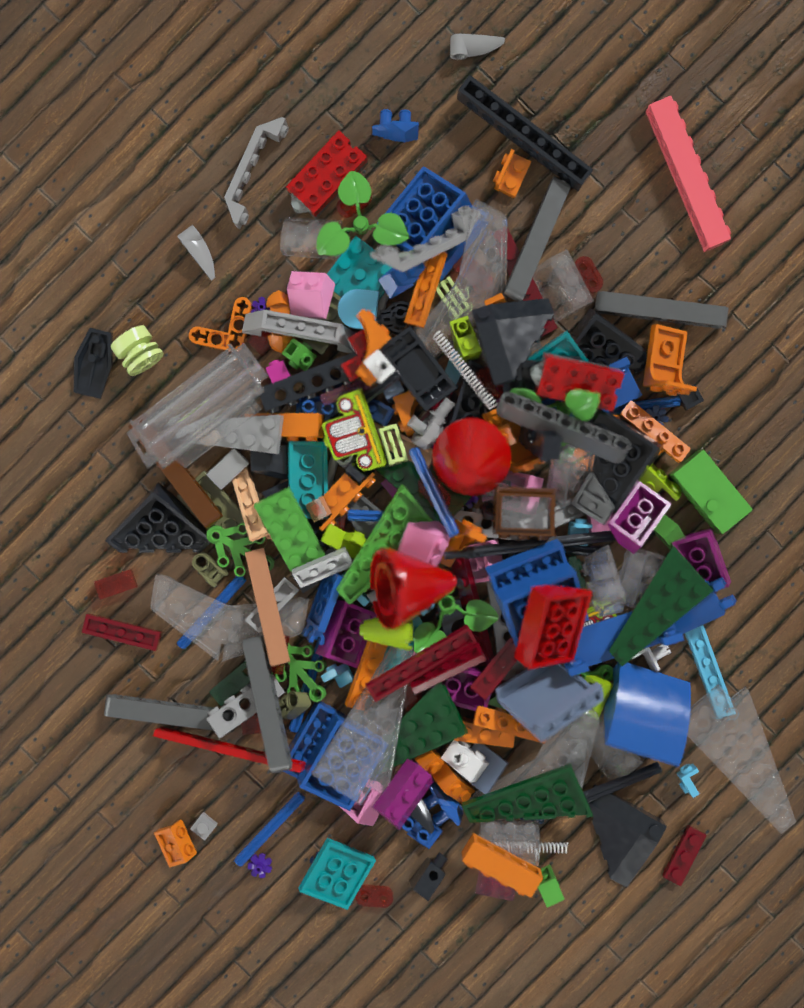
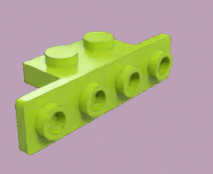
[640,463,682,501]
[321,524,367,559]

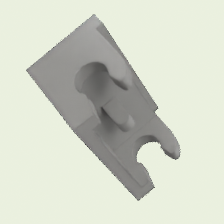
[206,448,249,490]

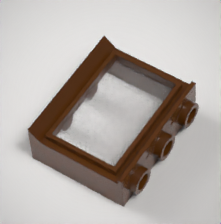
[493,486,557,540]

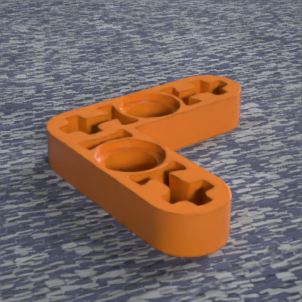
[189,297,252,353]

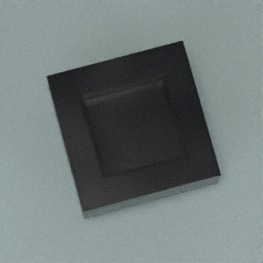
[677,384,704,410]

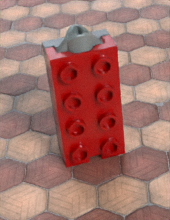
[286,130,368,219]
[530,352,625,411]

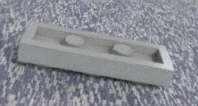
[292,547,353,588]
[245,577,299,634]

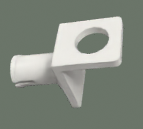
[364,350,395,383]
[632,645,671,671]

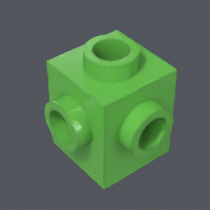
[281,338,317,371]

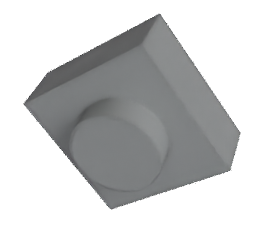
[190,812,218,840]

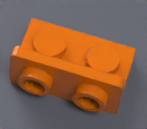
[493,149,532,198]
[154,820,197,868]

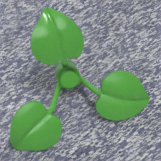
[317,171,409,256]
[510,388,600,462]
[413,566,499,653]

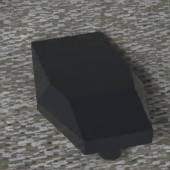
[74,328,113,399]
[250,442,288,480]

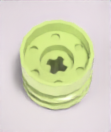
[111,325,164,376]

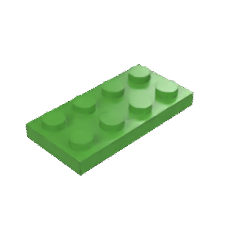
[254,487,325,572]

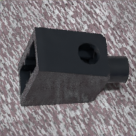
[409,852,448,901]

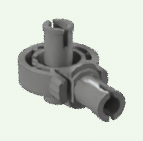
[407,397,455,450]

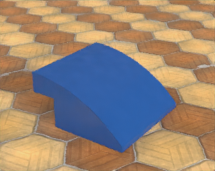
[377,166,490,281]
[485,539,589,648]
[604,663,691,767]
[283,701,388,811]

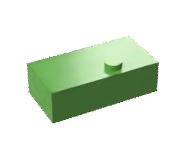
[668,450,753,534]

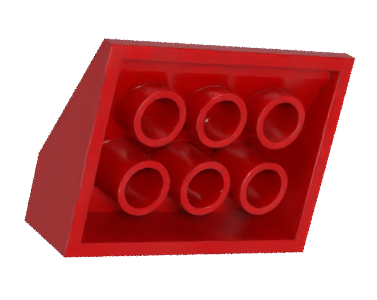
[514,585,592,669]

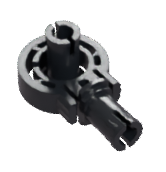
[376,301,415,335]

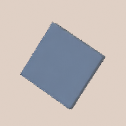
[456,743,509,794]

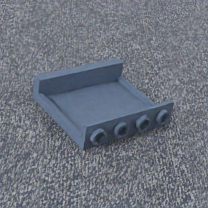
[495,663,604,742]

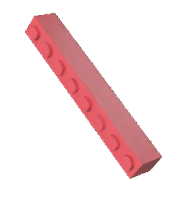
[645,96,731,252]

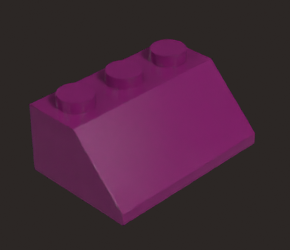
[608,481,671,554]
[672,528,731,589]
[316,599,376,668]
[431,666,491,711]
[372,759,434,830]

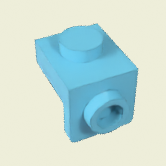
[568,518,593,546]
[321,664,354,688]
[676,764,699,798]

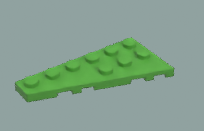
[336,485,432,605]

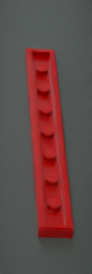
[153,726,306,773]

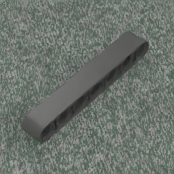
[503,176,571,301]
[595,291,729,329]
[496,392,631,463]
[243,635,292,774]
[104,694,235,732]

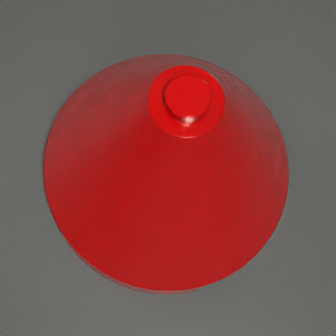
[432,418,511,496]
[370,548,457,630]

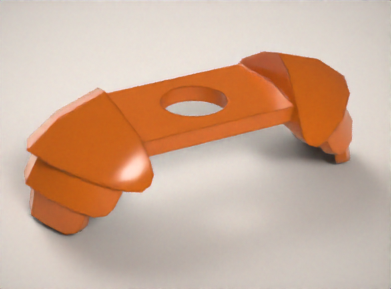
[266,290,295,353]

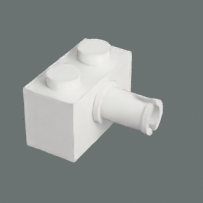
[441,740,489,782]

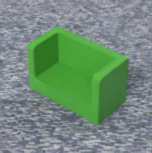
[538,865,564,907]

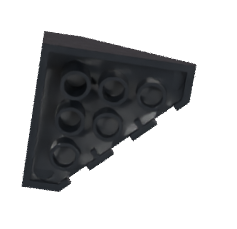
[472,298,554,387]
[571,308,648,372]
[443,359,498,430]
[584,408,664,512]
[105,482,210,553]
[589,784,667,887]

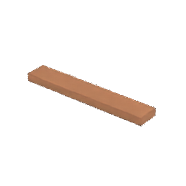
[245,548,290,667]

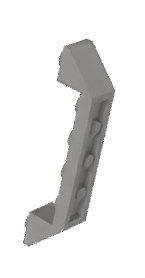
[224,117,289,229]
[370,206,479,272]
[242,310,356,353]

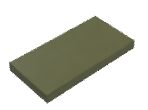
[176,471,248,552]

